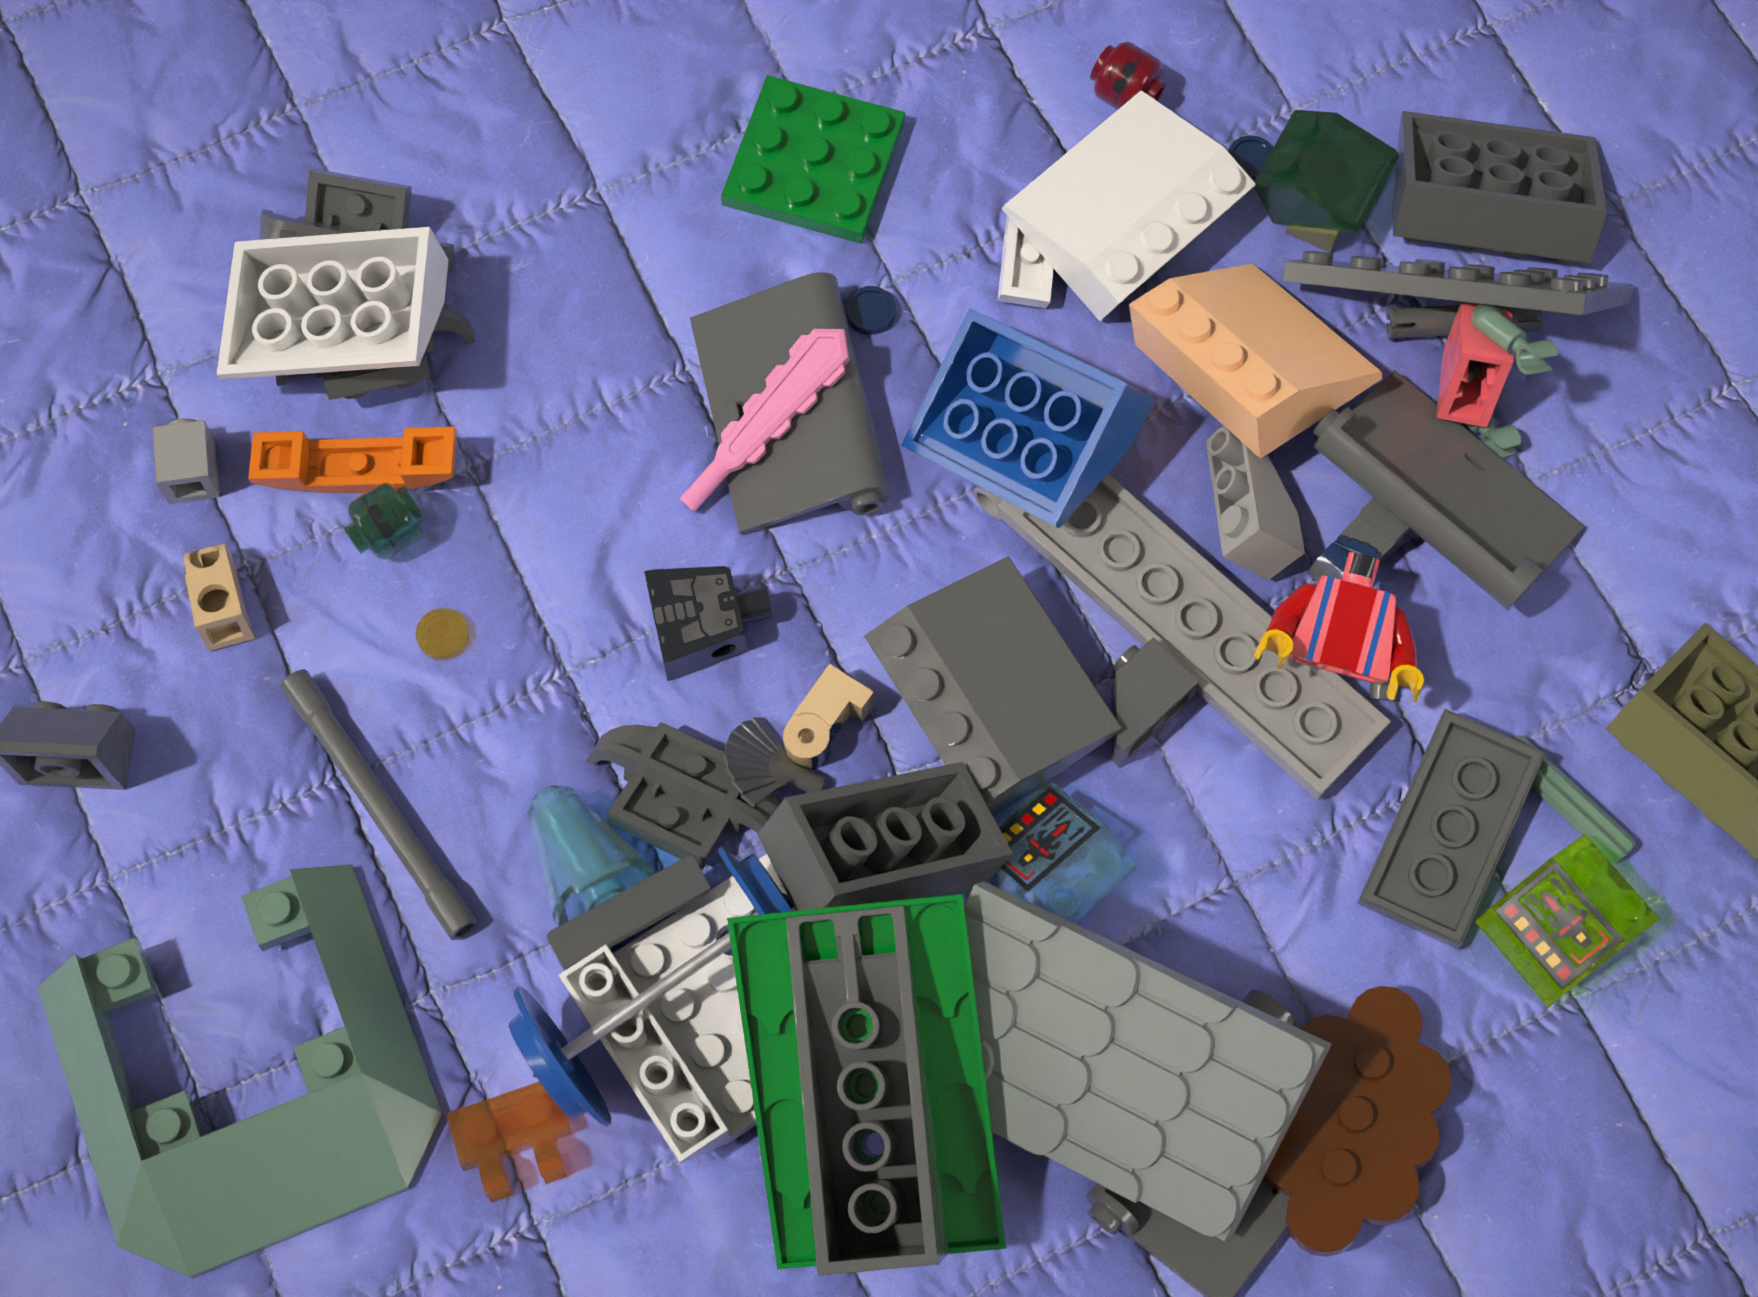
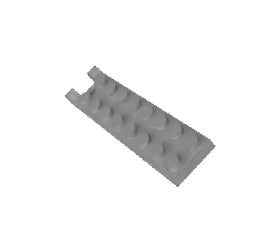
[973,474,1391,800]

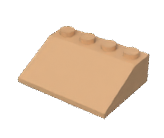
[1129,263,1382,459]

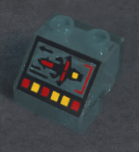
[988,783,1138,924]

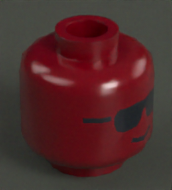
[1090,42,1166,110]

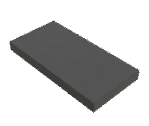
[1357,709,1546,950]

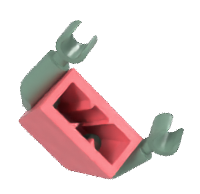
[1436,302,1558,458]

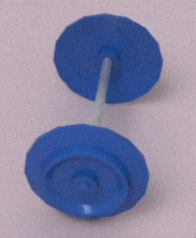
[508,846,794,1127]

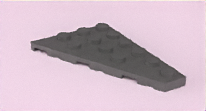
[1283,251,1633,315]

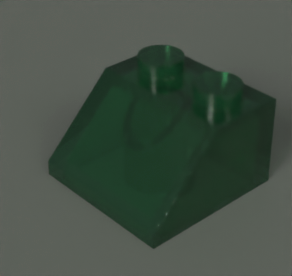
[1254,110,1399,233]

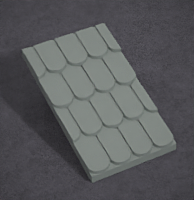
[965,882,1332,1242]

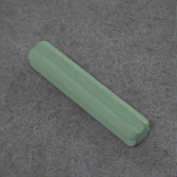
[1513,735,1635,863]

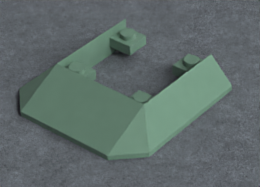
[37,864,444,1279]

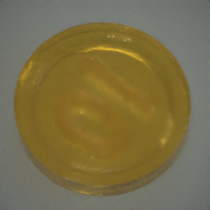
[416,608,470,661]

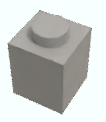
[153,418,220,504]

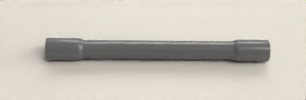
[280,669,479,941]

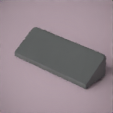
[547,855,711,970]

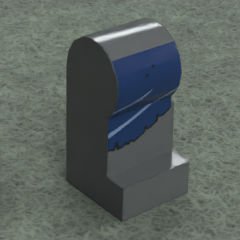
[1308,498,1410,581]

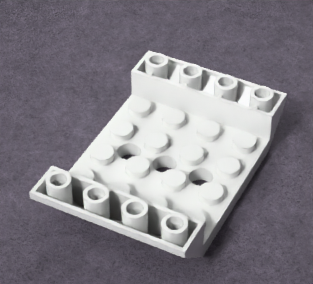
[558,854,795,1164]

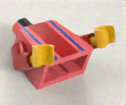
[1254,552,1424,702]

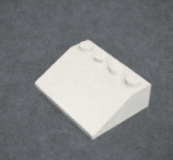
[1001,90,1256,321]
[217,227,449,379]

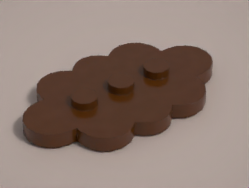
[1264,986,1452,1257]

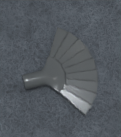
[724,717,824,807]

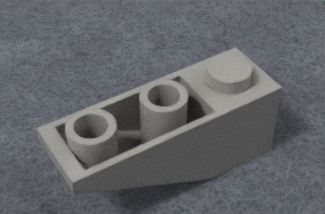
[1206,426,1305,580]

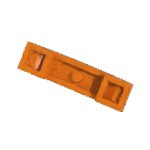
[248,427,457,493]

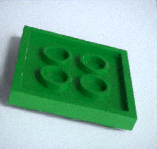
[721,75,905,244]

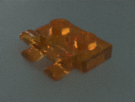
[445,1081,572,1203]

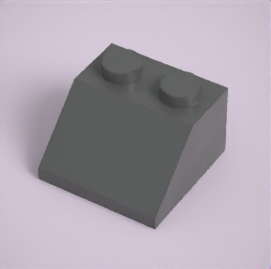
[0,701,135,790]

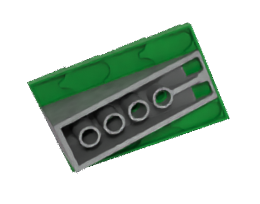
[727,894,1007,1276]

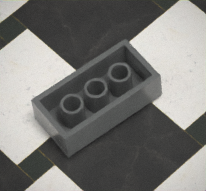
[757,762,1013,911]

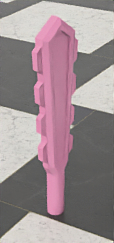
[679,329,850,512]

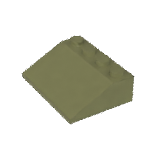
[1605,623,1758,860]

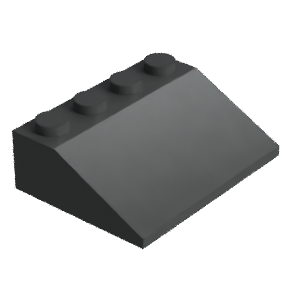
[1392,111,1607,264]
[864,556,1123,818]

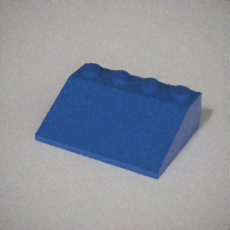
[901,308,1156,529]

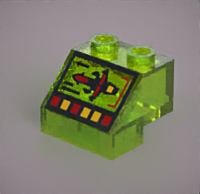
[1475,834,1660,1008]

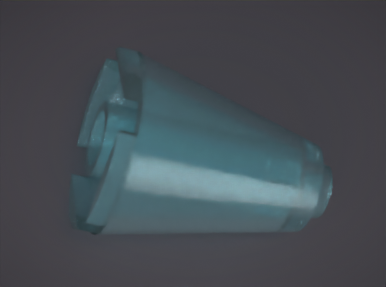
[527,785,655,926]

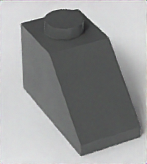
[1111,637,1199,768]

